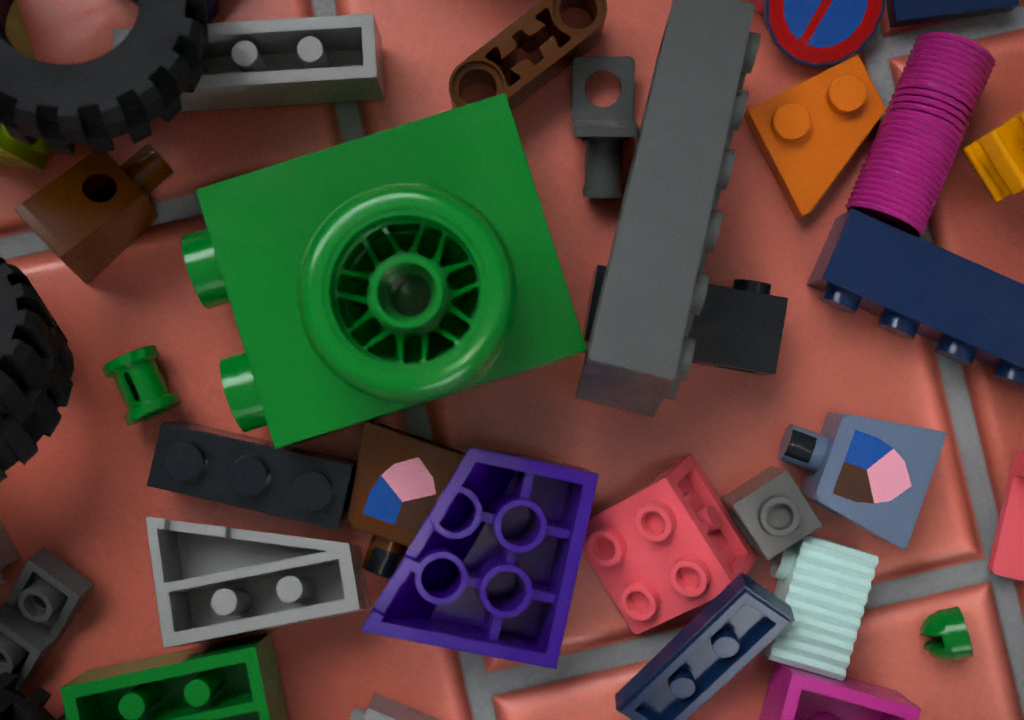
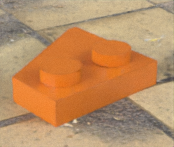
[743,55,886,220]

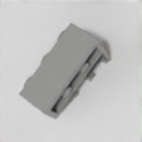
[145,516,371,648]

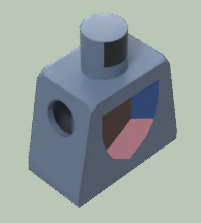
[778,413,947,549]

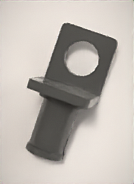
[571,56,639,198]

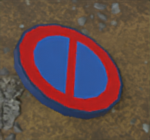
[763,0,885,67]

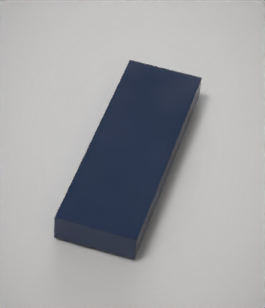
[615,572,795,720]

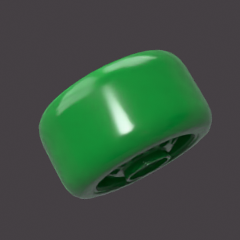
[297,183,517,402]

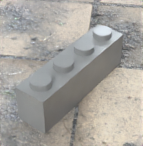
[113,13,385,112]

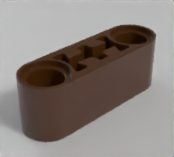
[449,0,607,111]

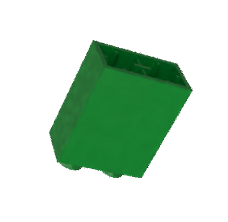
[181,93,587,449]

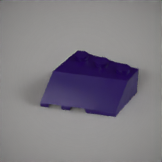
[361,446,599,669]

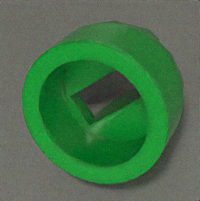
[920,606,973,661]

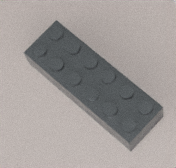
[575,0,761,417]

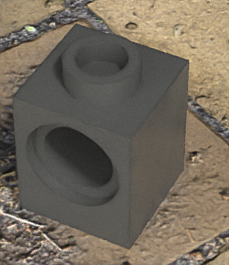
[720,466,823,561]

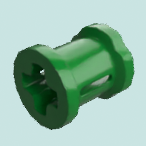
[102,345,181,426]

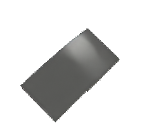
[0,548,94,692]

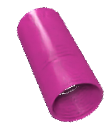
[845,31,995,237]

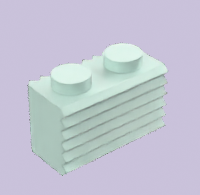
[761,534,878,681]

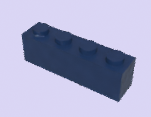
[807,209,1024,390]

